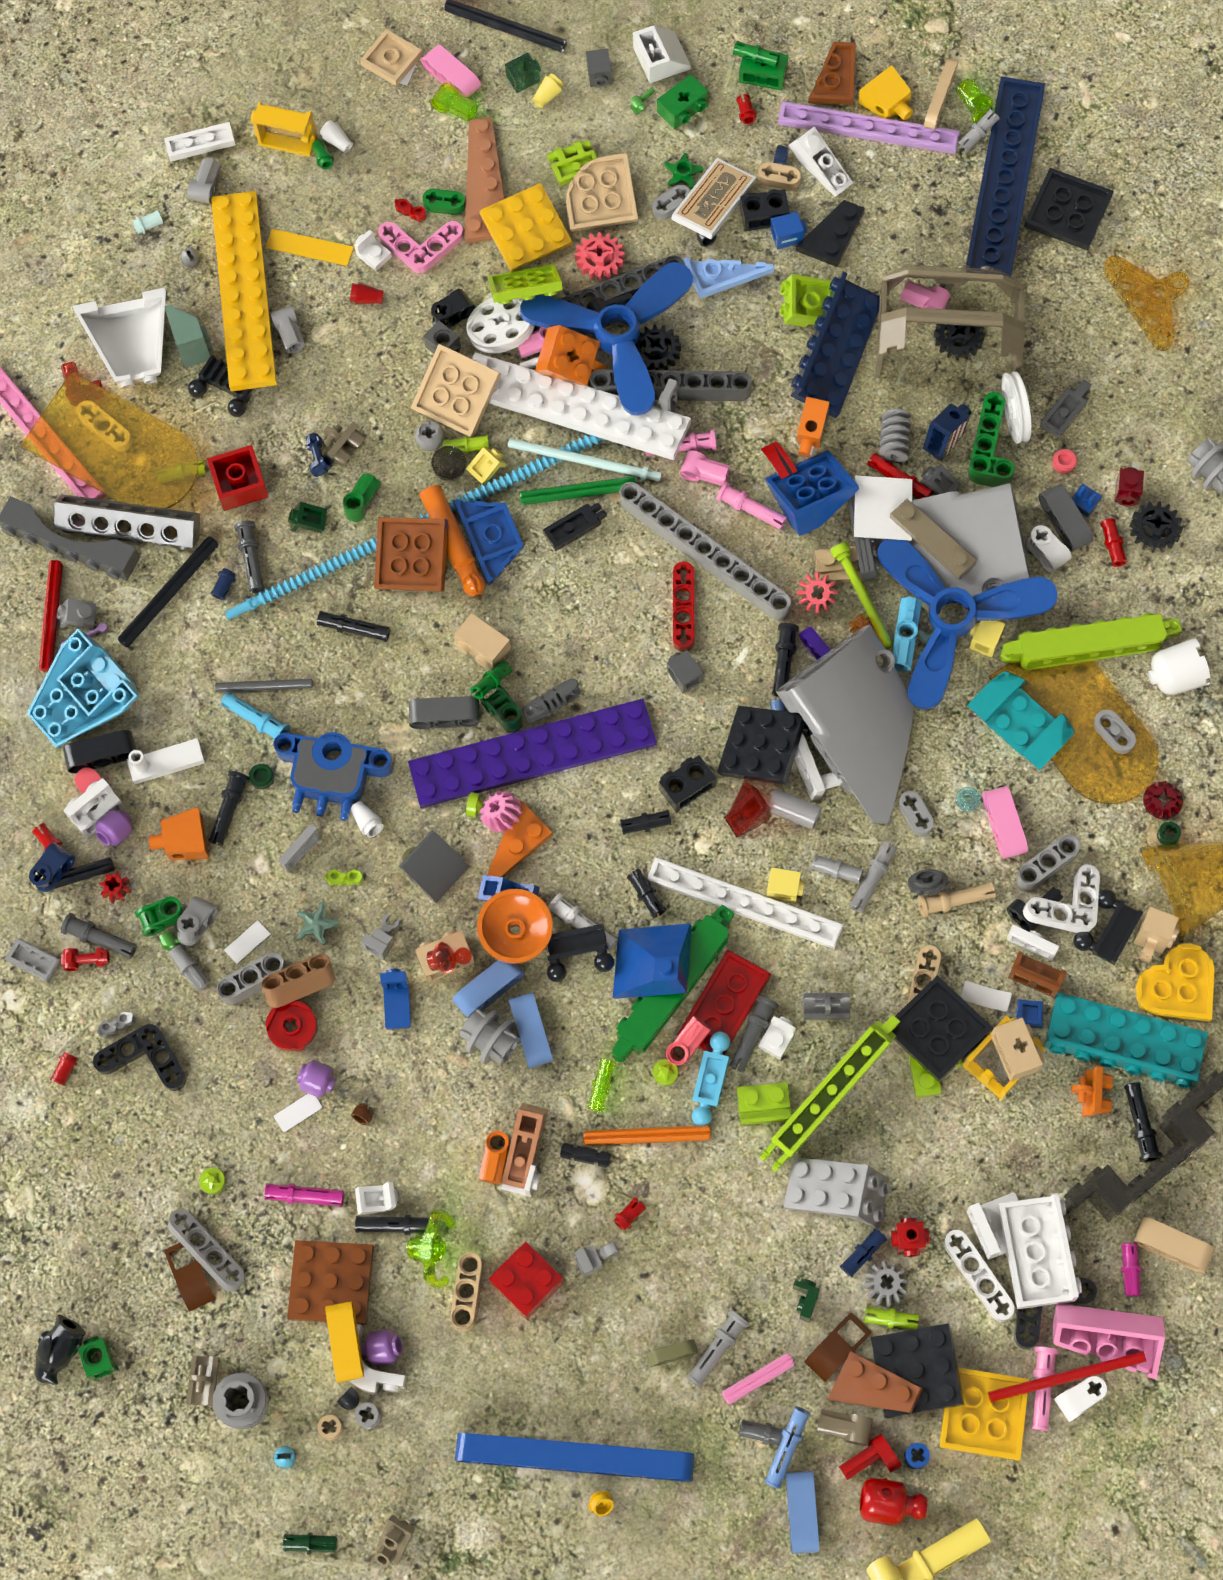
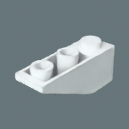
[789,127,853,197]

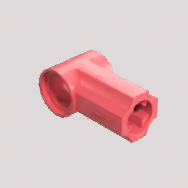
[666,1016,712,1065]

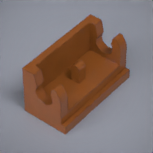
[1008,951,1067,998]

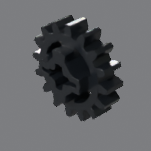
[635,324,681,370]
[934,324,985,360]
[1129,501,1183,553]

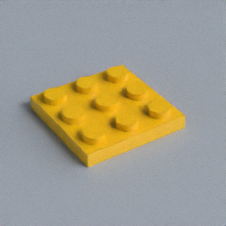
[480,183,572,272]
[939,1367,1029,1461]

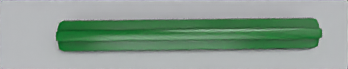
[520,476,636,505]

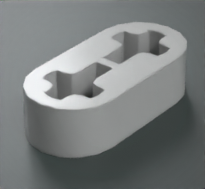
[652,185,690,220]
[898,791,934,837]

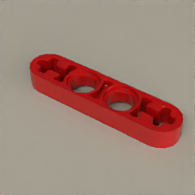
[673,561,695,652]

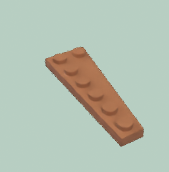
[465,117,504,243]

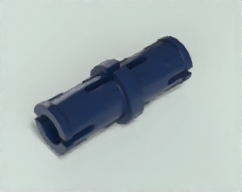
[839,1228,887,1278]

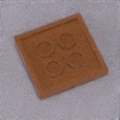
[374,517,448,592]
[287,1240,374,1325]

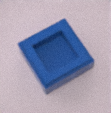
[1016,999,1043,1028]

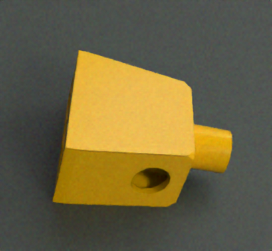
[858,65,913,121]

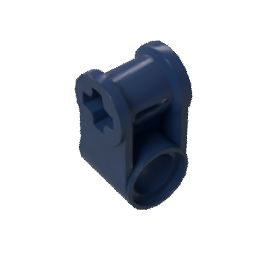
[29,843,75,892]

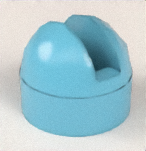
[274,1446,296,1469]

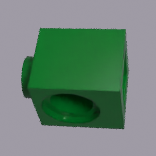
[77,1336,118,1381]

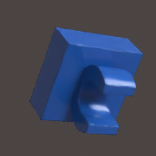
[1072,483,1102,517]

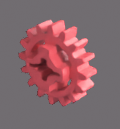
[575,232,625,281]

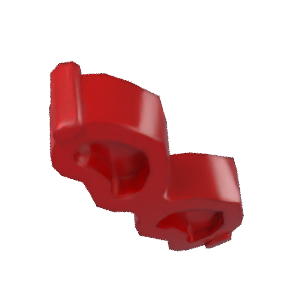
[394,199,426,222]

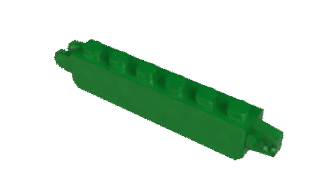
[612,905,734,1063]

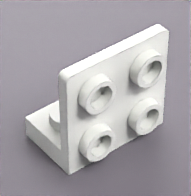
[967,1192,1019,1260]

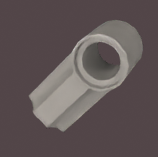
[187,157,222,204]
[270,306,305,354]

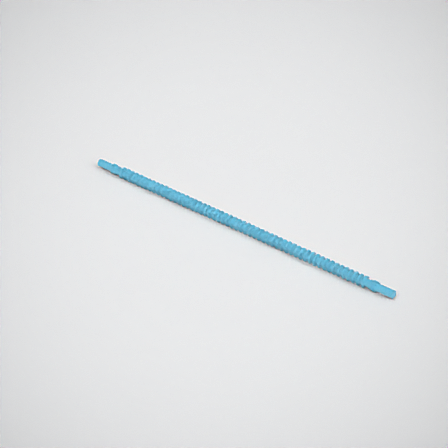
[225,435,604,620]

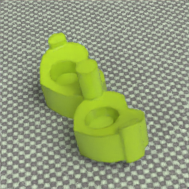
[324,869,364,886]

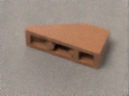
[502,1103,548,1189]

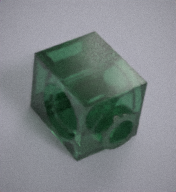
[505,53,541,93]

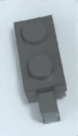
[1040,380,1092,439]

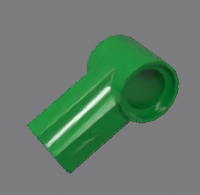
[343,473,381,522]

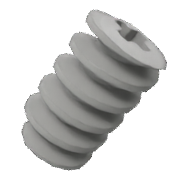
[879,409,912,463]

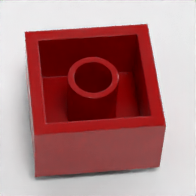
[207,445,269,511]
[488,1241,564,1320]

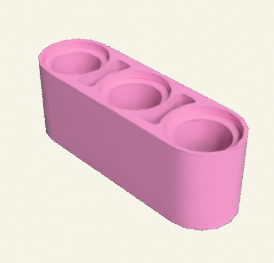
[421,44,481,101]
[982,786,1028,859]

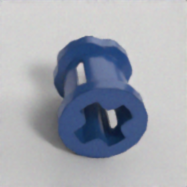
[904,1443,930,1469]

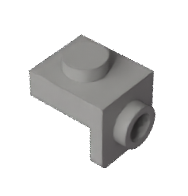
[57,598,96,629]

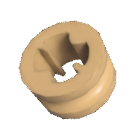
[317,1415,343,1441]

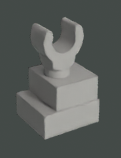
[361,914,400,961]
[574,1241,619,1278]

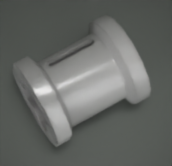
[355,1402,382,1430]

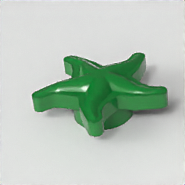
[664,153,703,190]

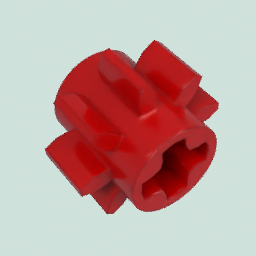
[99,871,131,904]

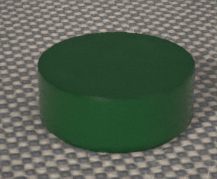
[249,764,274,790]

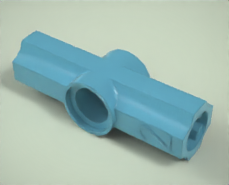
[892,596,922,672]

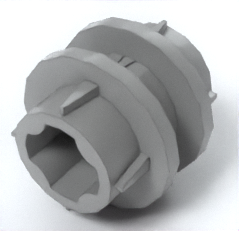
[1187,438,1223,494]
[460,1009,520,1065]
[213,1373,269,1429]

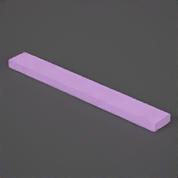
[778,101,960,154]

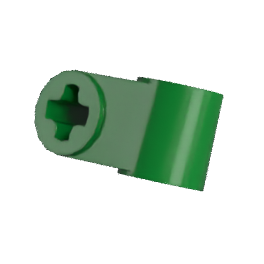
[135,896,185,937]

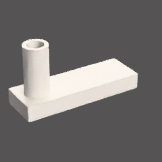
[794,733,842,802]
[127,738,205,784]

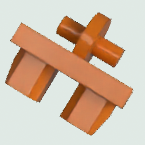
[1071,1066,1113,1117]

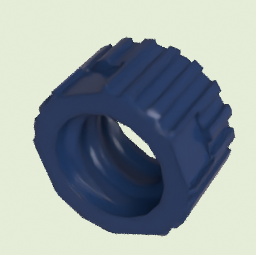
[773,145,789,165]

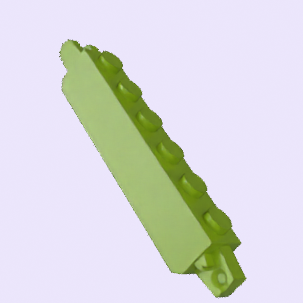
[999,613,1182,671]
[759,1015,900,1172]

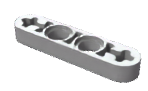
[168,1209,245,1292]

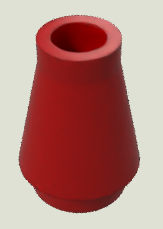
[350,282,384,305]

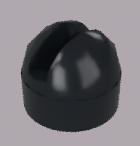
[696,233,717,247]
[337,1386,359,1410]

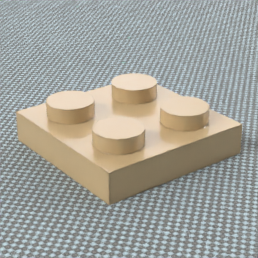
[360,29,423,86]

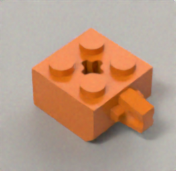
[535,325,607,386]

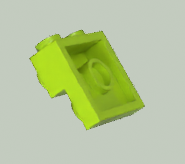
[780,274,832,327]

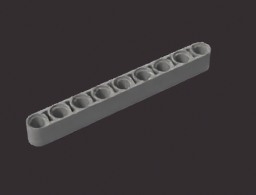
[620,482,791,621]

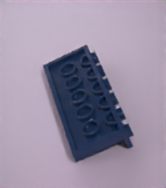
[790,271,880,418]

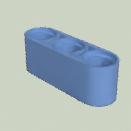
[452,960,525,1018]
[509,992,553,1068]
[786,1471,819,1554]

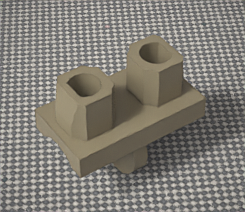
[323,421,365,466]
[186,1355,220,1406]
[374,1514,415,1568]

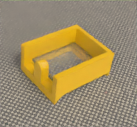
[251,102,318,157]
[963,1015,1046,1100]

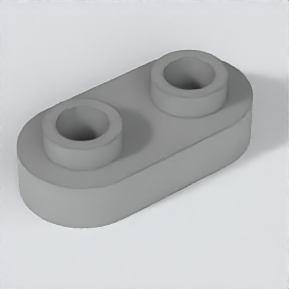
[1093,709,1136,754]

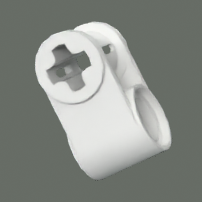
[1027,525,1072,573]
[1054,1376,1107,1422]

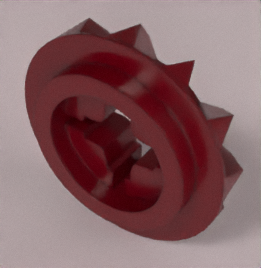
[1143,781,1184,819]

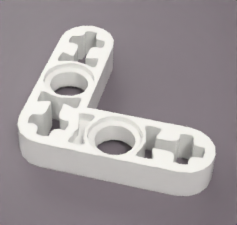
[1023,864,1100,933]

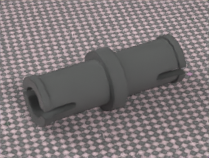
[739,1419,795,1445]

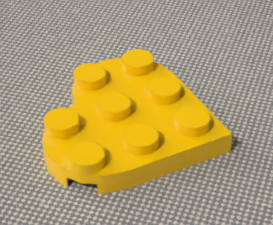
[1135,943,1215,1022]

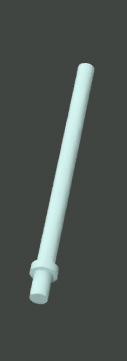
[508,438,661,482]

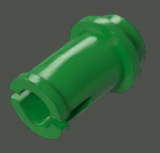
[311,139,334,169]

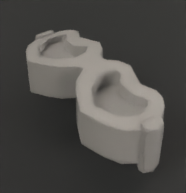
[97,1012,135,1038]

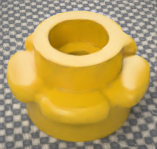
[588,1491,614,1517]

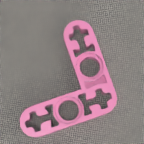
[378,221,464,273]

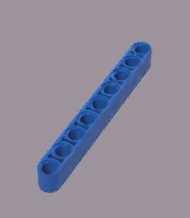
[455,1433,694,1482]

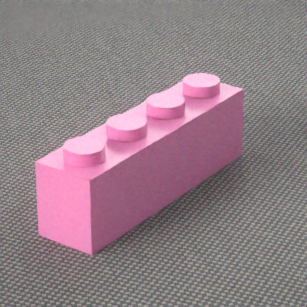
[1052,1304,1165,1380]

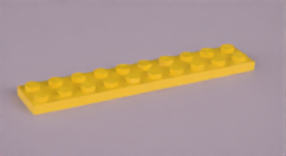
[211,191,277,392]

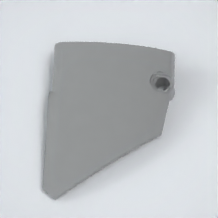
[851,483,1031,604]
[776,625,914,824]

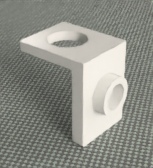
[501,1165,541,1197]

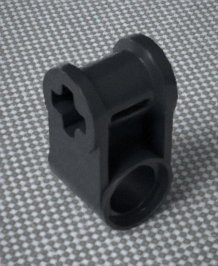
[431,289,476,329]

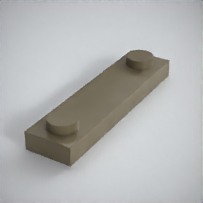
[890,499,977,579]

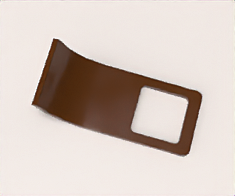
[164,1240,216,1312]
[804,1313,871,1382]

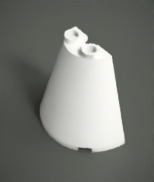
[73,288,166,389]

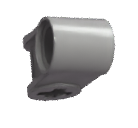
[177,896,218,946]

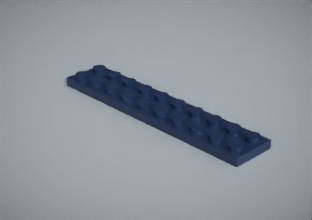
[966,76,1046,276]

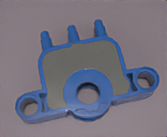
[273,732,393,821]

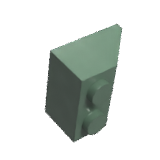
[164,305,213,368]

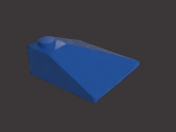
[765,450,859,536]
[613,923,692,999]

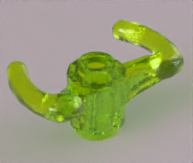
[407,1209,455,1288]

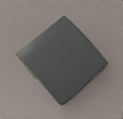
[399,830,469,903]

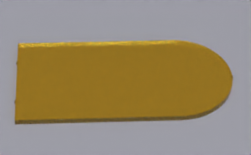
[20,371,199,509]
[988,627,1158,804]

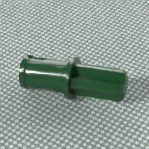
[283,1532,338,1555]

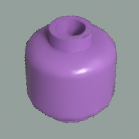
[95,810,132,846]
[297,1060,337,1098]
[362,1329,403,1366]

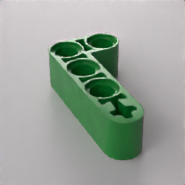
[968,392,1015,487]

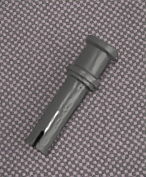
[234,520,264,593]
[61,913,137,959]
[729,996,779,1073]

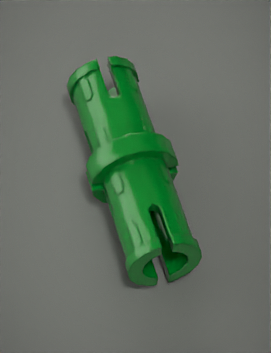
[733,41,780,67]
[471,660,512,700]

